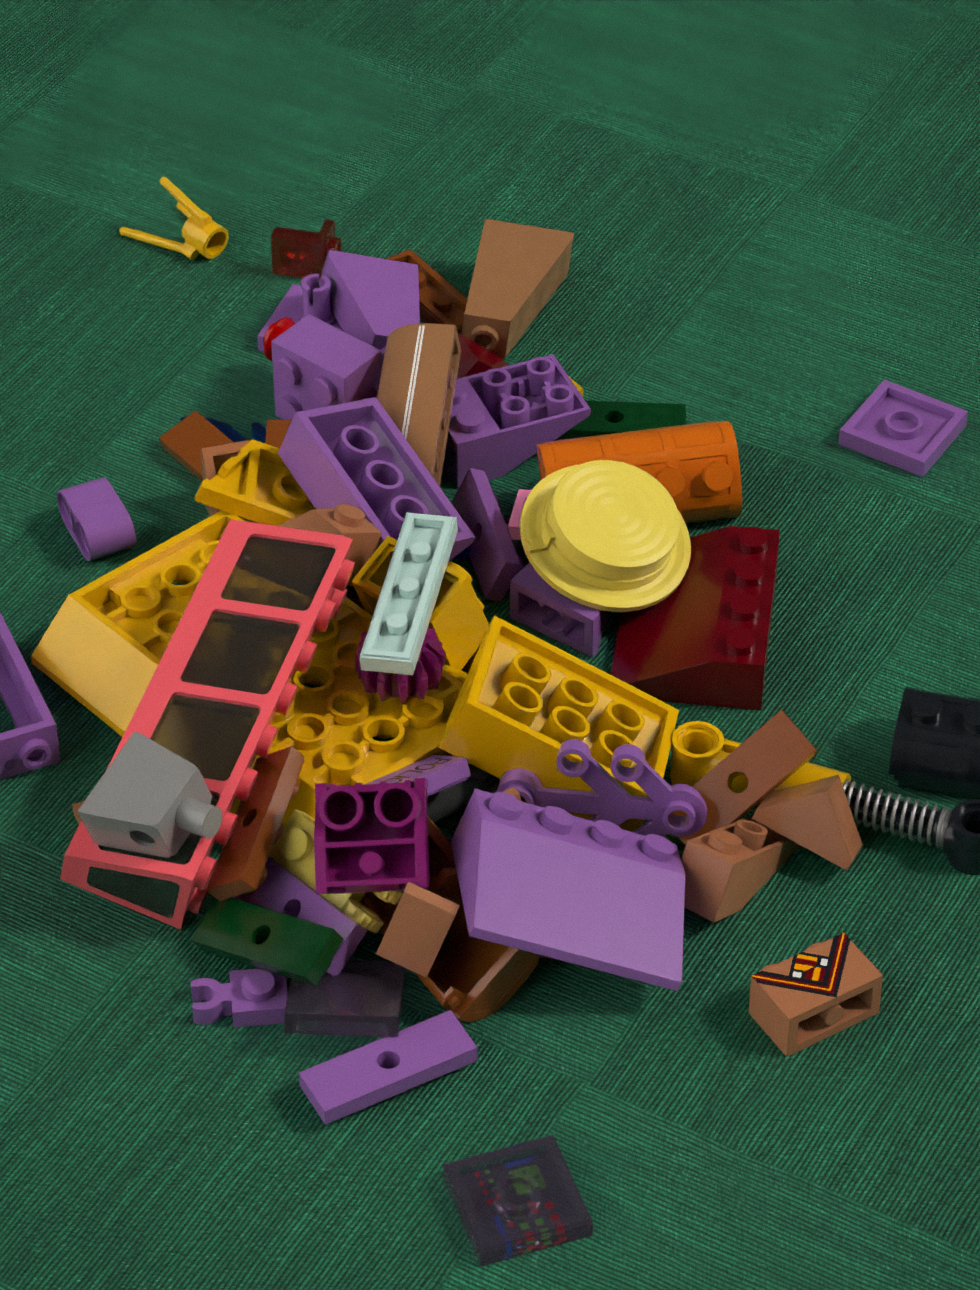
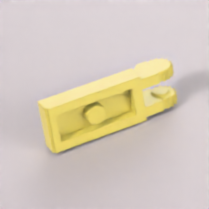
[269,809,403,933]

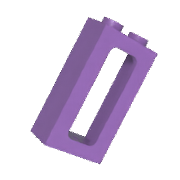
[0,612,61,780]

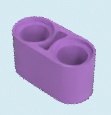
[57,477,136,561]

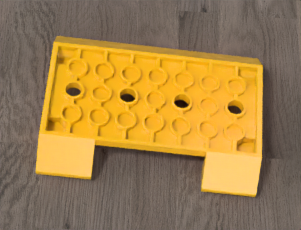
[31,510,467,825]

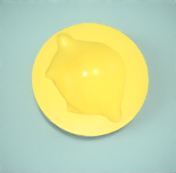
[519,460,691,612]

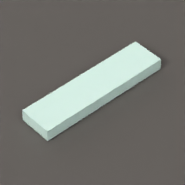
[359,512,458,675]

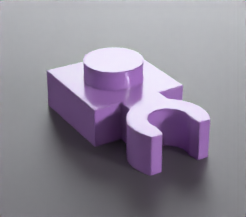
[191,968,290,1027]

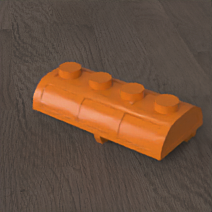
[536,421,743,524]

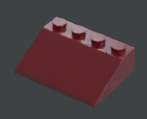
[611,526,780,710]

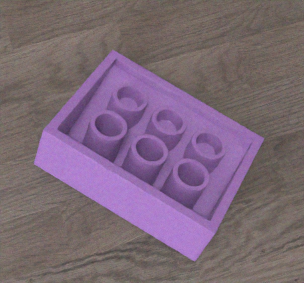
[451,789,685,991]

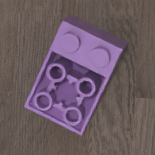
[443,354,591,488]

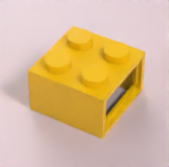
[351,536,489,670]

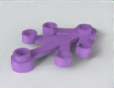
[497,739,707,837]

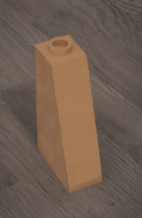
[462,219,574,358]

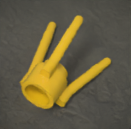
[119,177,229,260]

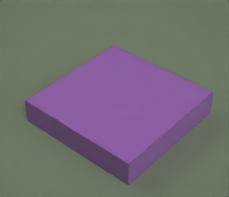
[839,380,968,477]

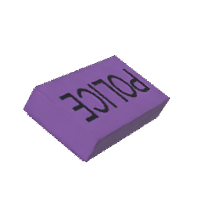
[364,754,471,797]

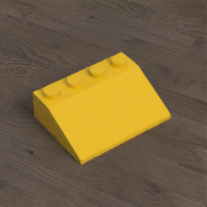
[439,615,679,832]

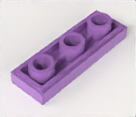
[451,468,523,602]
[233,856,367,977]
[299,1010,478,1125]

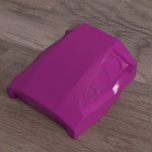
[314,778,429,894]

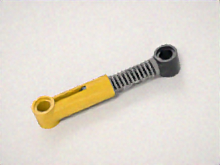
[670,721,980,875]

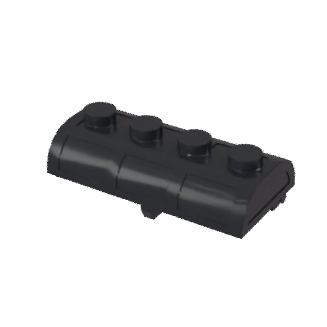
[888,687,980,800]

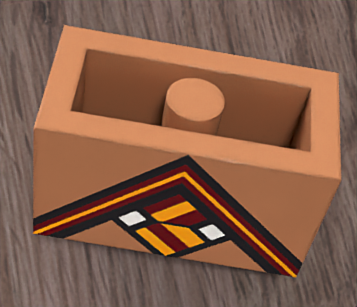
[749,933,883,1057]

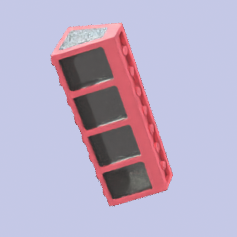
[60,519,355,930]

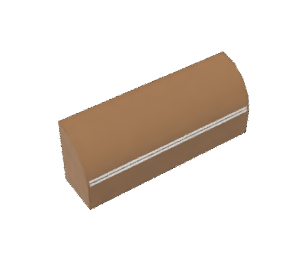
[377,323,461,487]

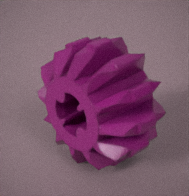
[355,628,445,704]

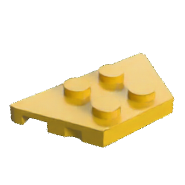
[194,439,315,526]

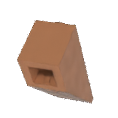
[681,814,801,923]

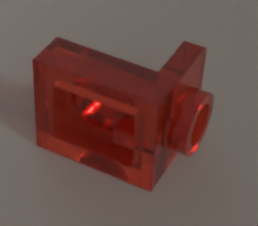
[271,219,342,280]

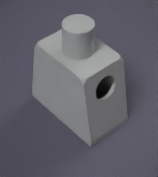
[77,731,222,858]

